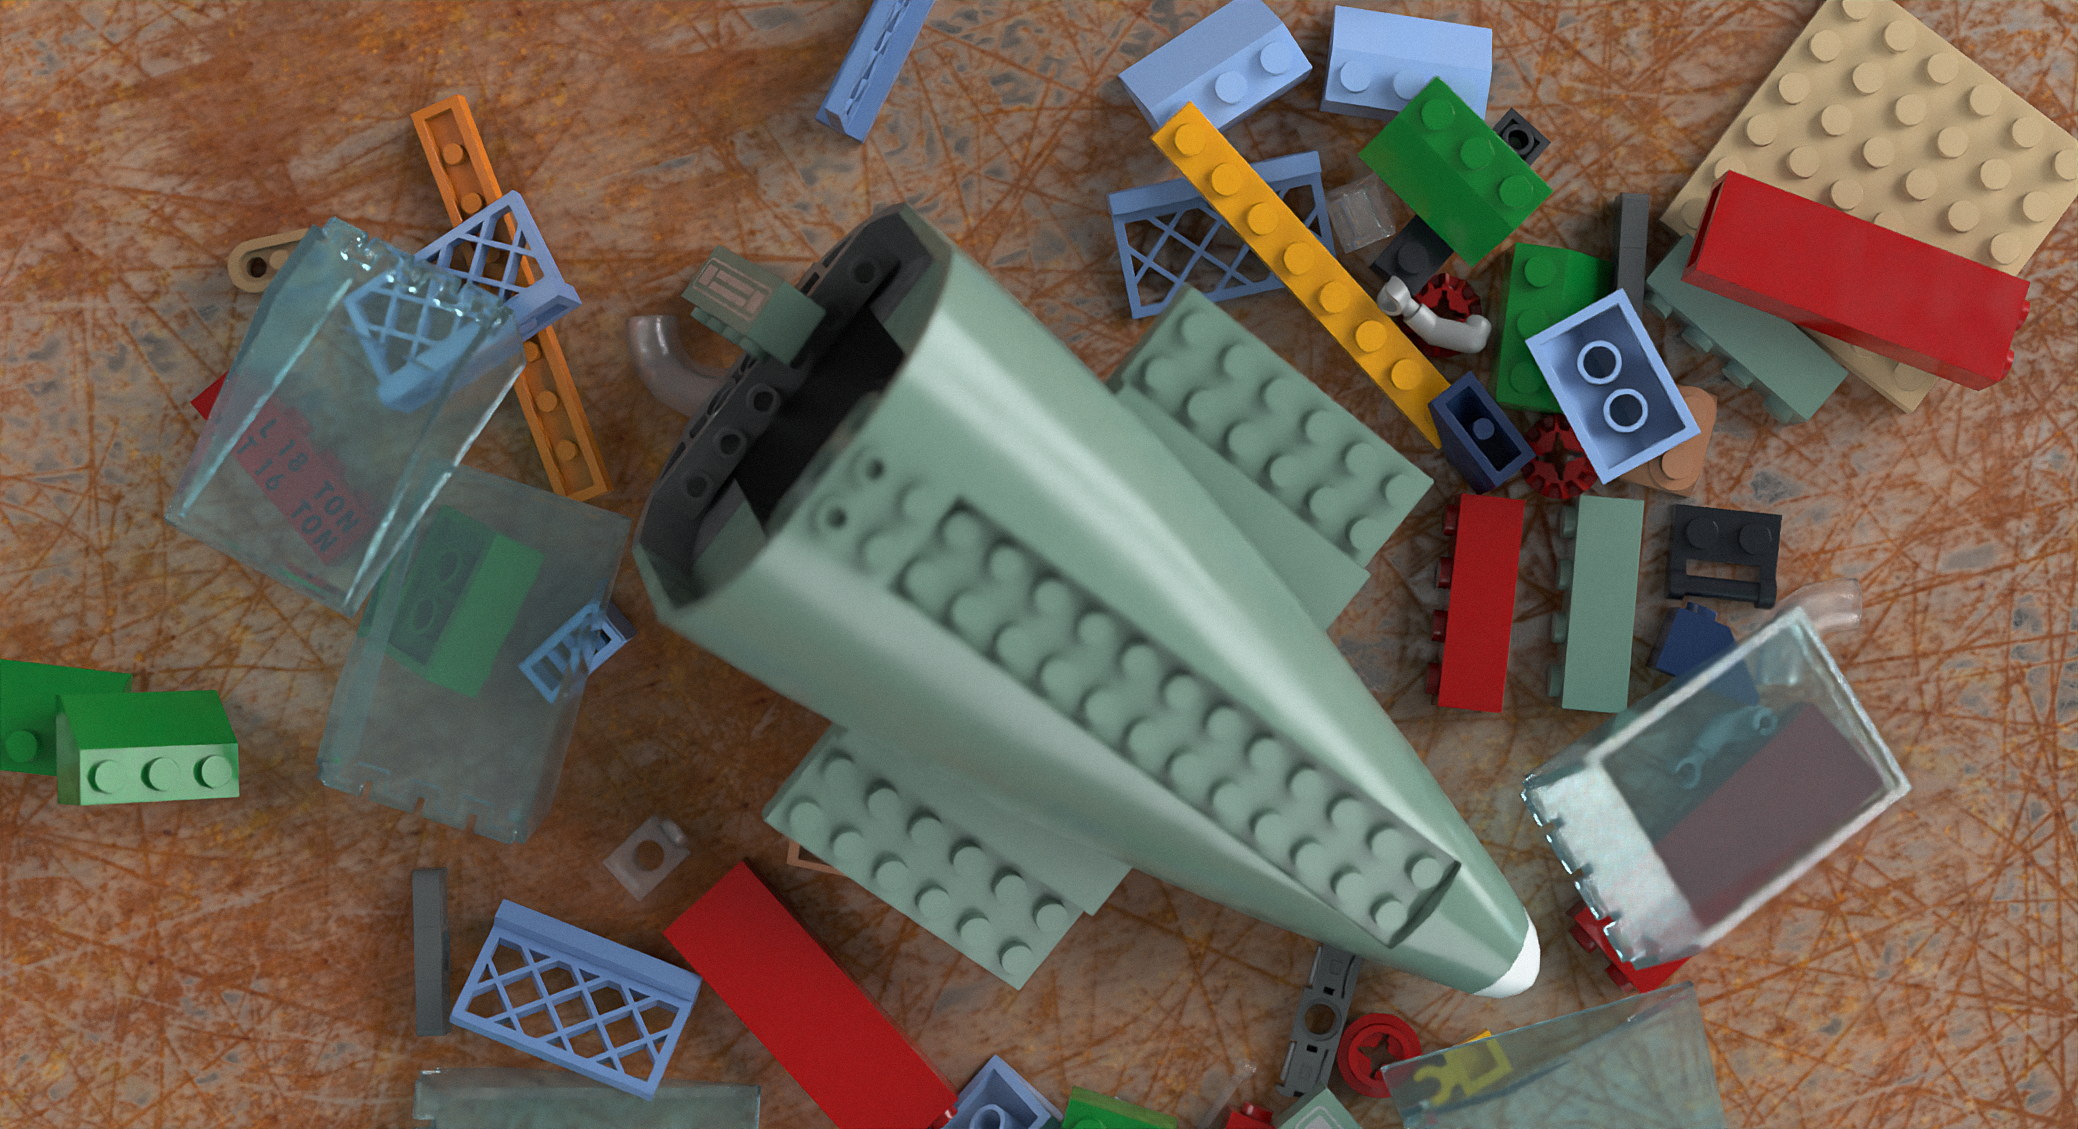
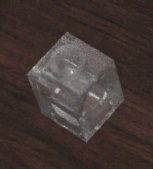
[1325,173,1398,254]
[602,816,692,901]

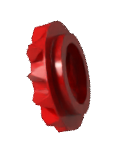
[1398,273,1483,358]
[1520,414,1599,499]
[1336,1012,1422,1098]

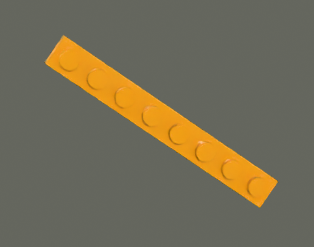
[1148,101,1451,450]

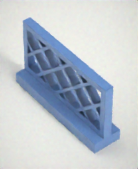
[815,0,936,144]
[1105,150,1337,319]
[342,190,582,414]
[449,898,703,1102]

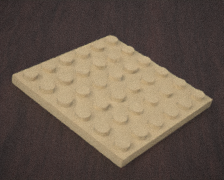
[1655,0,2078,414]

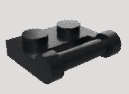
[1664,504,1782,610]

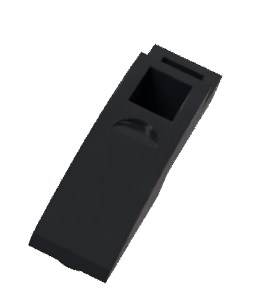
[1369,107,1551,299]

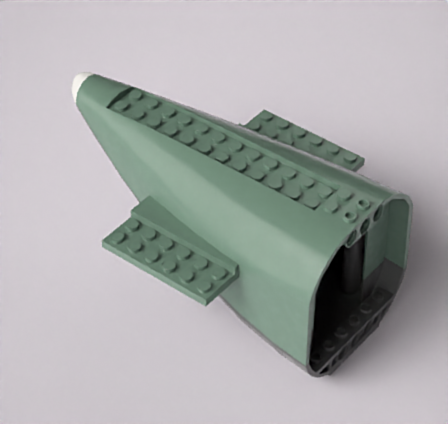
[631,202,1540,998]

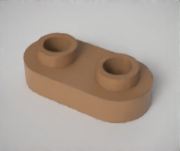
[227,228,337,295]

